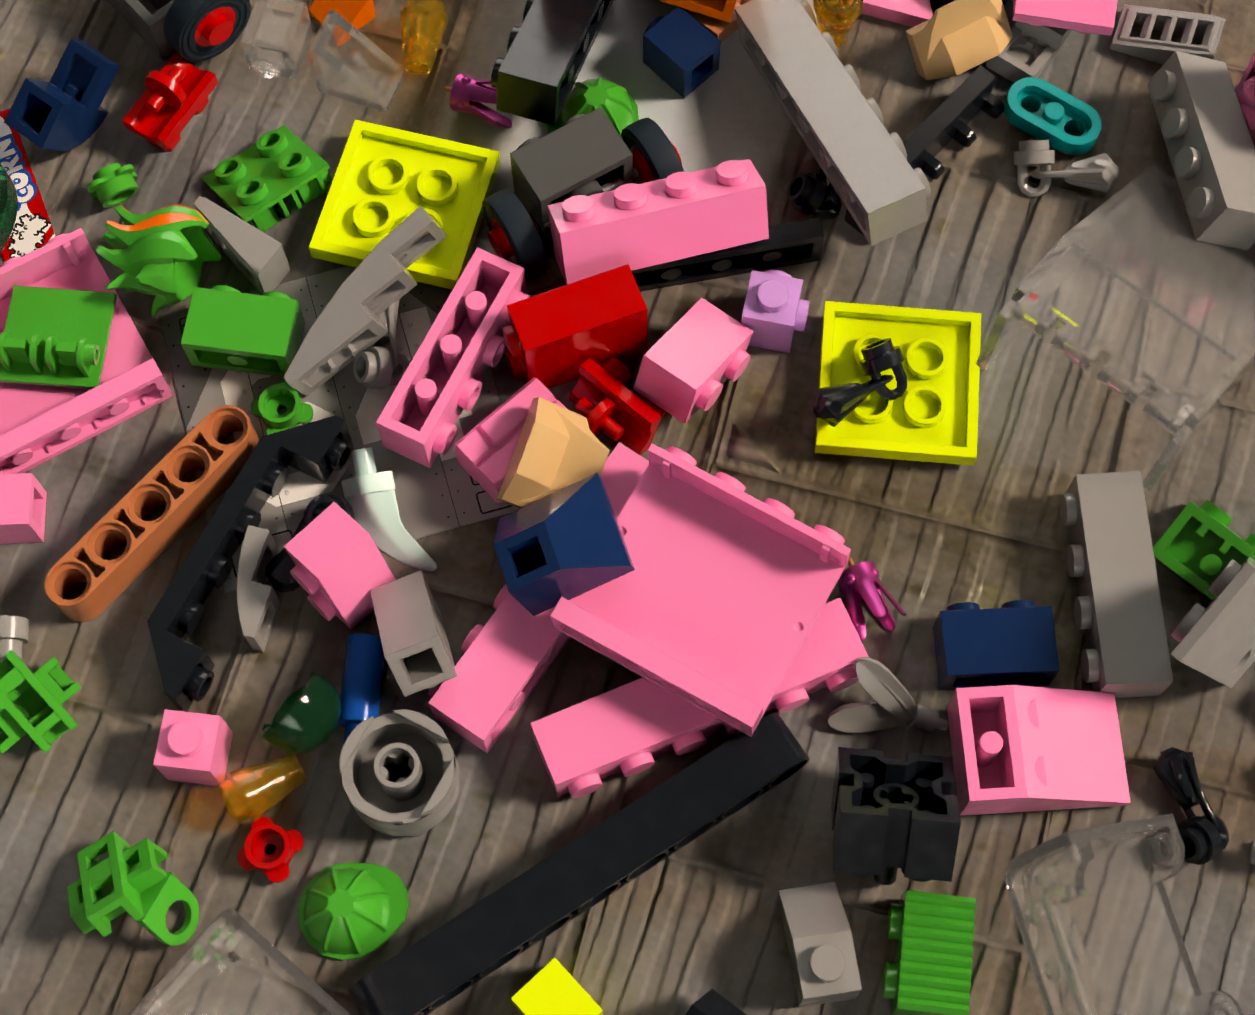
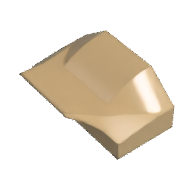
[906,0,1013,80]
[496,397,609,509]

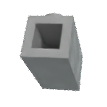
[370,570,457,697]

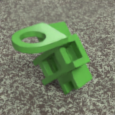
[0,650,82,754]
[67,831,200,946]

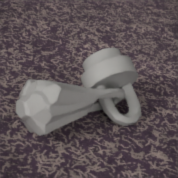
[1014,140,1119,197]
[353,299,410,389]

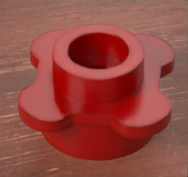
[237,817,304,883]

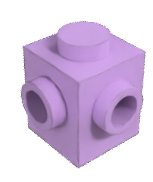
[741,270,810,353]

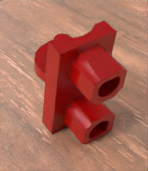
[122,53,218,152]
[569,357,666,455]

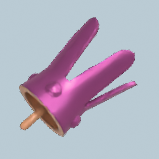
[444,72,512,129]
[837,557,907,642]

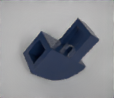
[4,38,120,151]

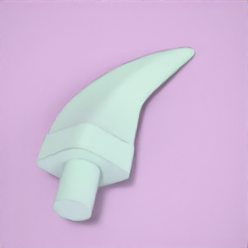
[341,447,437,572]

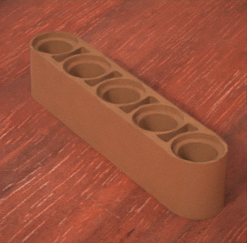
[44,405,259,622]

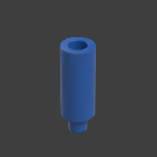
[337,634,385,745]

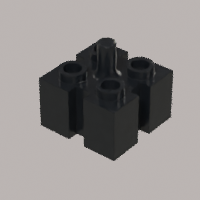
[831,747,961,885]

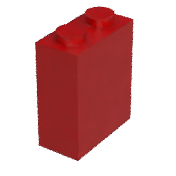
[502,264,648,389]

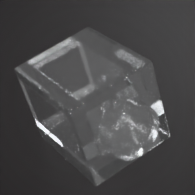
[241,0,313,80]

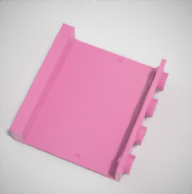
[0,228,173,474]
[550,443,851,737]

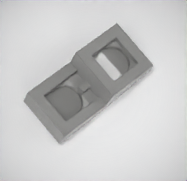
[986,21,1073,83]
[237,525,281,653]

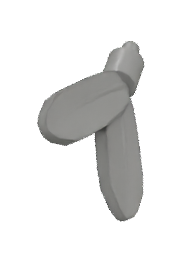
[827,657,949,733]

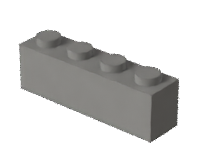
[1147,51,1255,250]
[1059,471,1173,698]

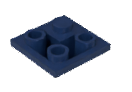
[493,473,635,616]

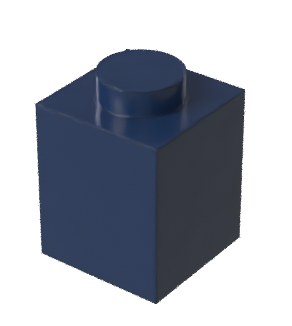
[643,6,721,98]

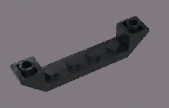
[147,415,353,712]

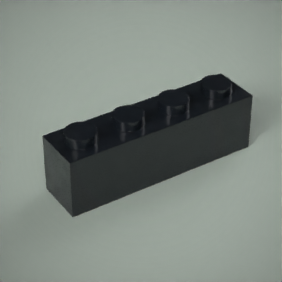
[491,0,614,126]

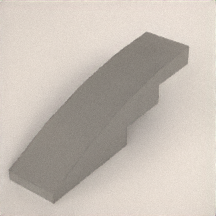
[283,206,447,396]

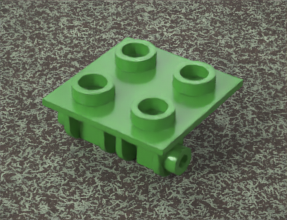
[201,125,333,233]
[0,285,117,389]

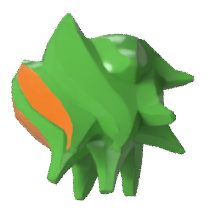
[95,204,223,317]

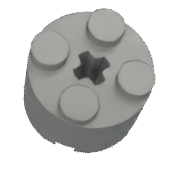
[339,709,460,837]

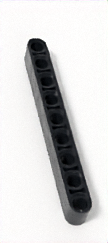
[349,712,810,1015]

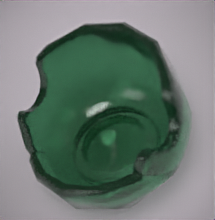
[261,671,342,755]

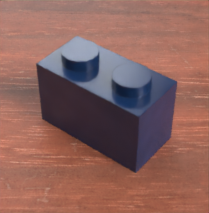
[933,600,1060,690]

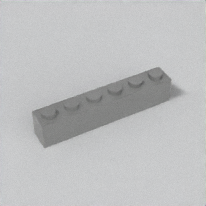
[735,0,931,246]

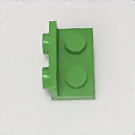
[1153,499,1255,601]

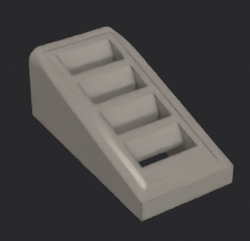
[1110,4,1226,65]
[193,196,290,294]

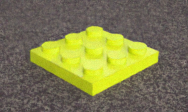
[309,119,501,290]
[814,301,982,466]

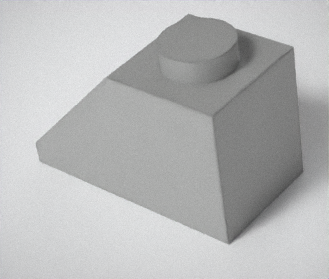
[778,882,862,1008]

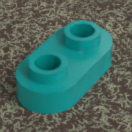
[1004,77,1102,155]

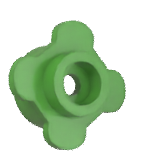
[87,163,139,208]
[251,381,314,435]

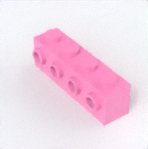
[547,159,769,285]
[376,247,530,468]

